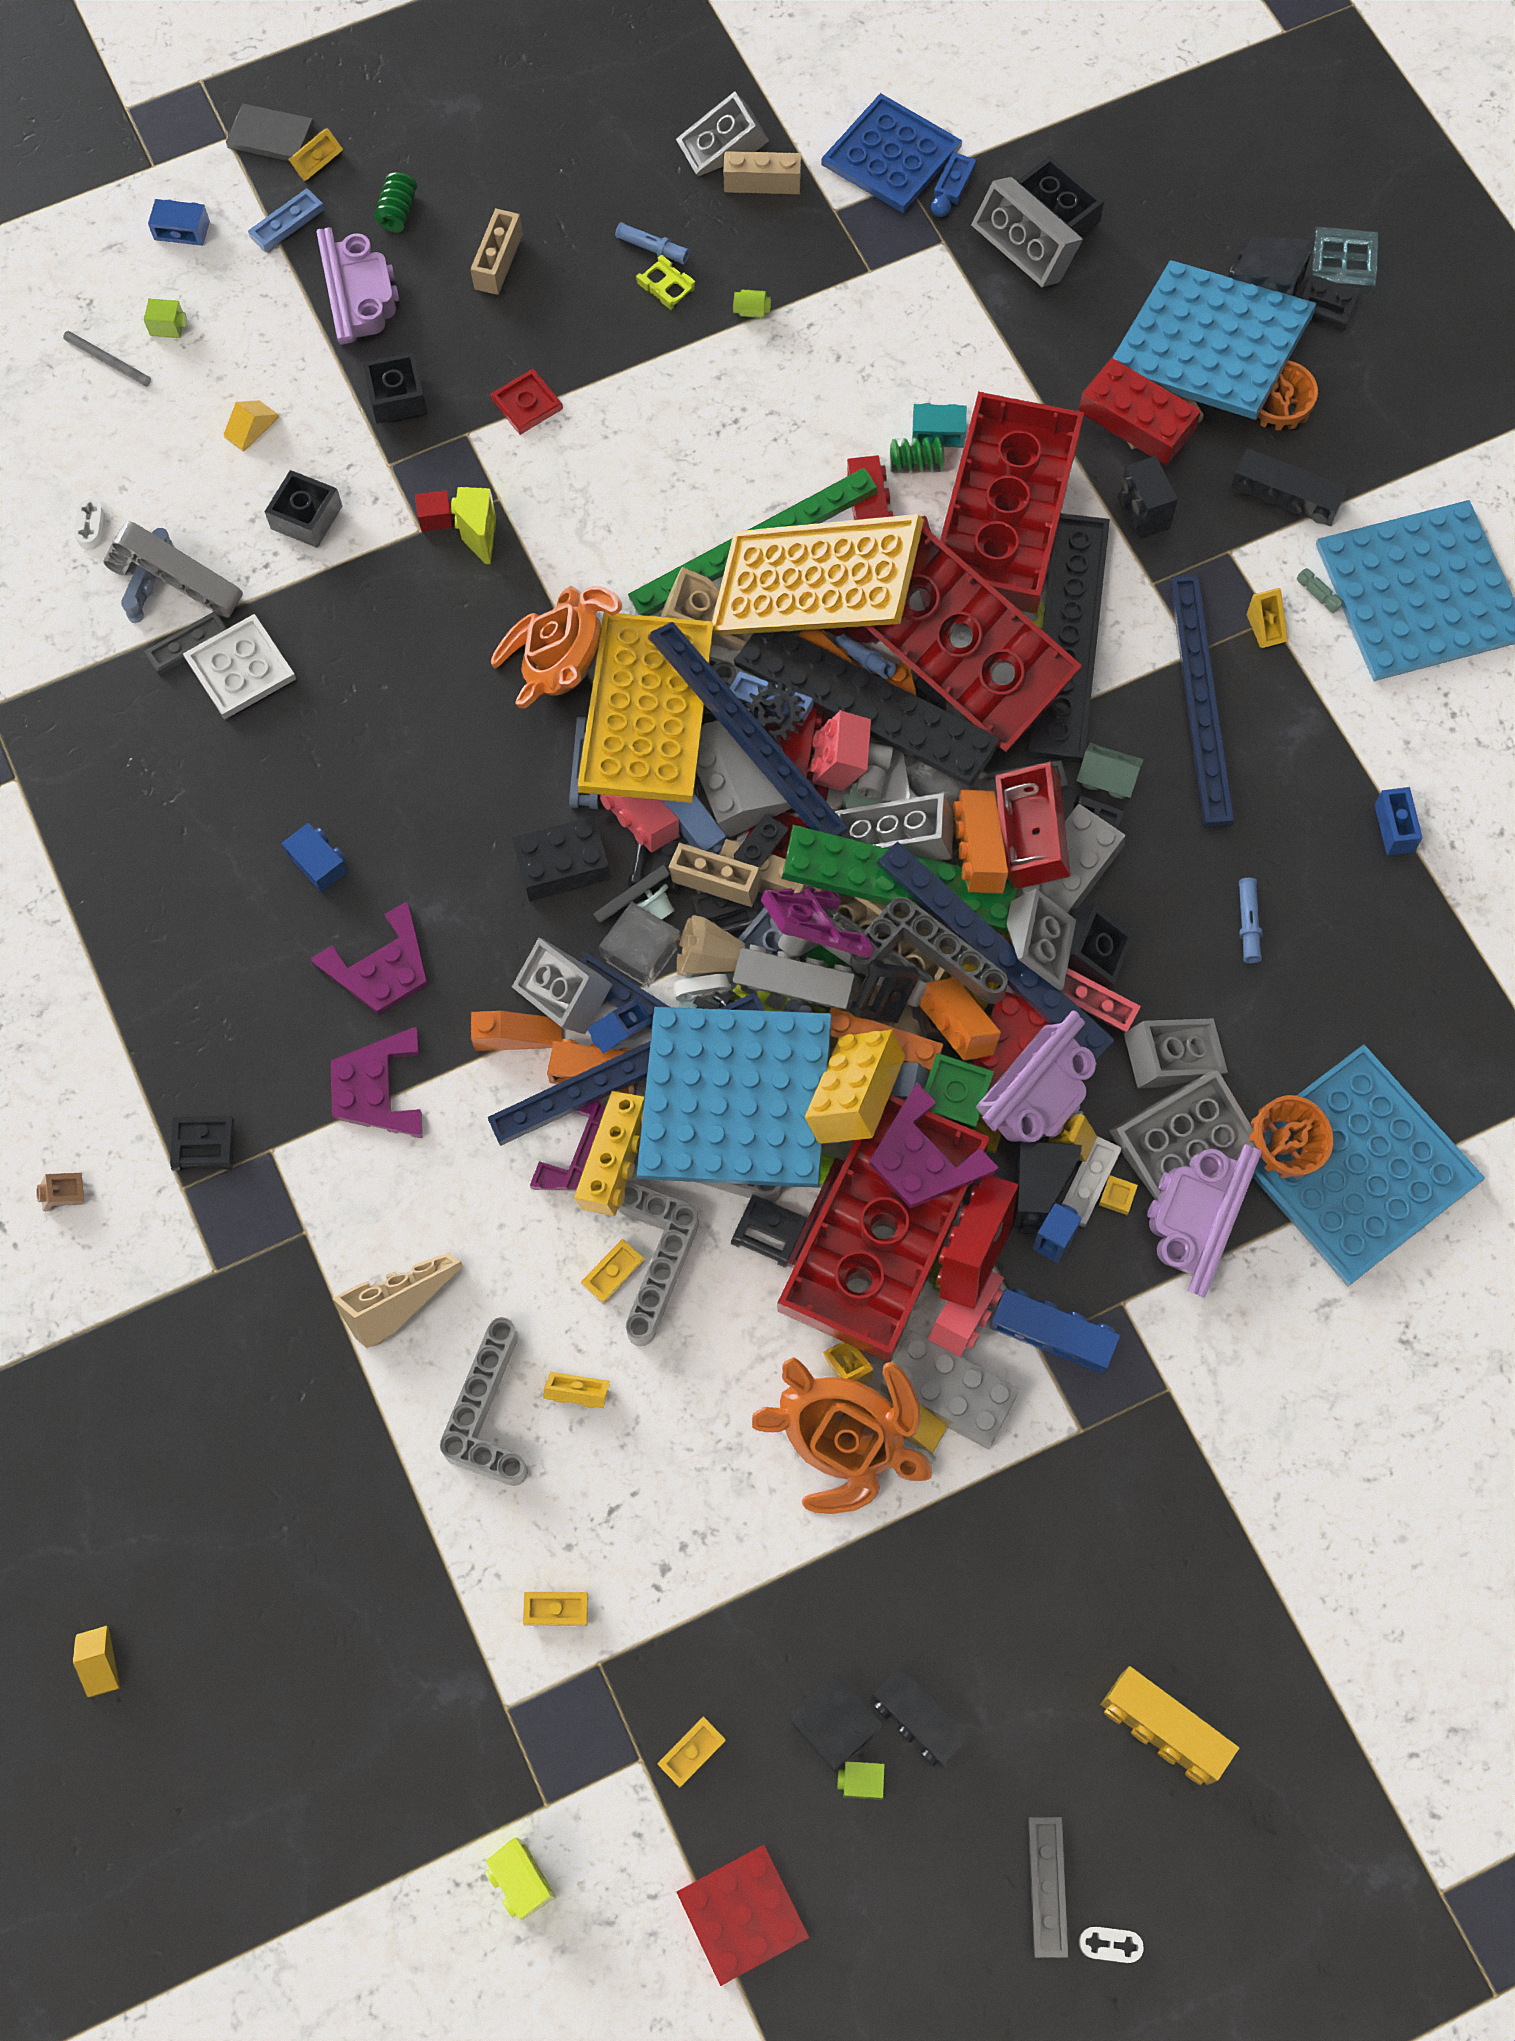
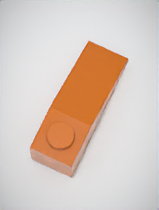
[471,1011,562,1051]

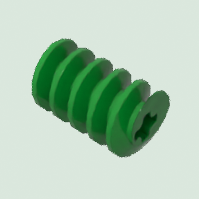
[374,172,417,233]
[890,437,945,473]

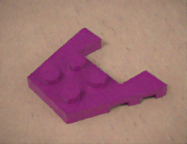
[761,887,874,958]
[310,902,428,1015]
[331,1027,423,1138]
[869,1083,999,1209]
[530,1100,638,1190]

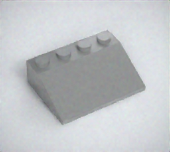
[696,713,792,838]
[1109,1069,1257,1201]

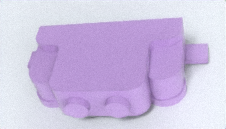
[316,227,400,345]
[976,1011,1096,1142]
[1147,1144,1262,1298]

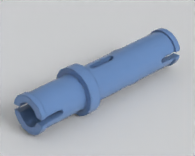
[615,222,690,265]
[834,634,896,679]
[1239,878,1263,964]

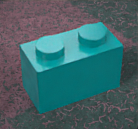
[912,403,967,448]

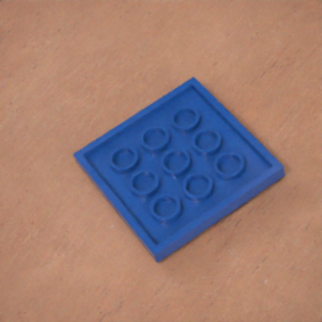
[821,93,962,213]

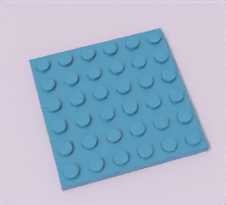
[1112,260,1316,420]
[1316,500,1515,682]
[637,1007,832,1188]
[1252,1044,1485,1287]

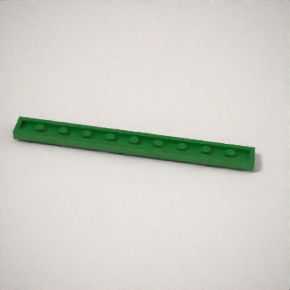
[628,468,878,616]

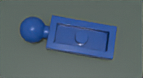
[931,152,977,217]

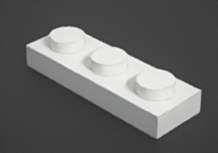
[1061,1136,1122,1228]

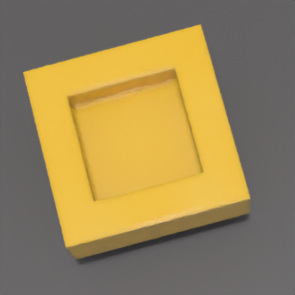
[1099,1175,1138,1215]

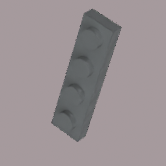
[1028,1817,1068,1958]

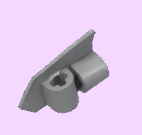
[857,736,911,802]

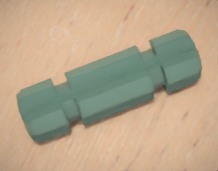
[1297,568,1343,613]

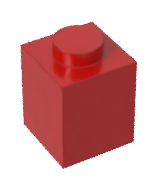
[415,490,455,532]

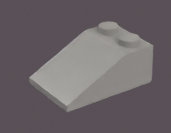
[676,91,769,176]
[1006,889,1076,990]
[512,938,613,1035]
[1124,1018,1228,1088]

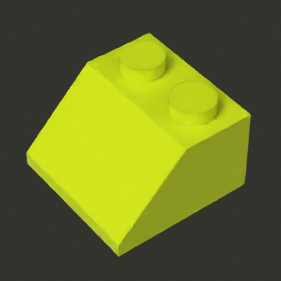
[451,487,496,564]
[485,1837,557,1920]

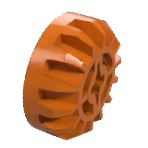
[1253,360,1318,430]
[1249,1095,1333,1179]

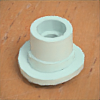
[634,884,675,924]

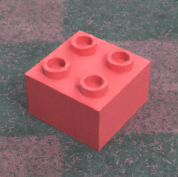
[810,711,871,792]

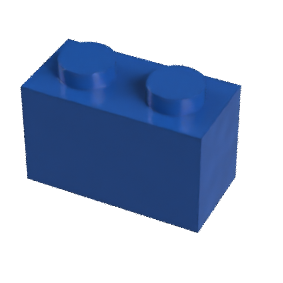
[148,199,210,246]
[1375,787,1423,856]
[281,823,348,893]
[587,998,653,1054]
[1033,1203,1082,1264]

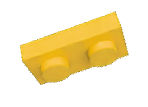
[288,128,343,181]
[581,1239,645,1305]
[543,1372,610,1408]
[523,1592,589,1626]
[657,1716,726,1788]

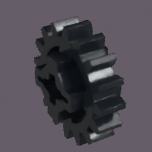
[744,682,805,745]

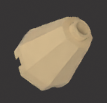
[676,915,745,977]

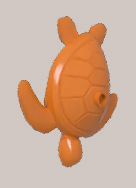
[491,586,622,708]
[752,1357,932,1514]

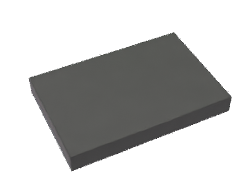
[226,103,314,162]

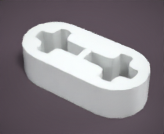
[74,499,105,550]
[674,974,730,1002]
[1079,1927,1144,1963]

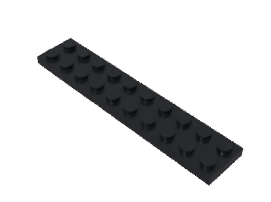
[1028,513,1110,763]
[734,631,1000,787]

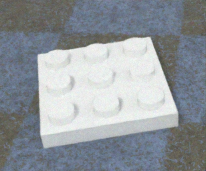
[183,614,296,720]

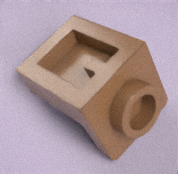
[36,1173,84,1212]

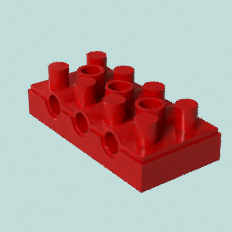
[940,391,1084,614]
[864,526,1083,753]
[777,1094,990,1363]

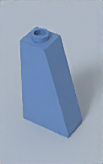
[661,794,727,855]

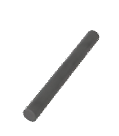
[63,330,151,386]

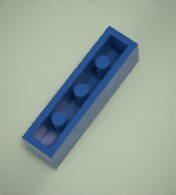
[990,1288,1120,1375]

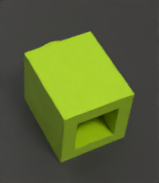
[143,298,187,338]
[837,1761,885,1800]

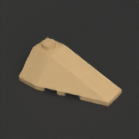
[661,567,753,651]
[332,1253,463,1348]

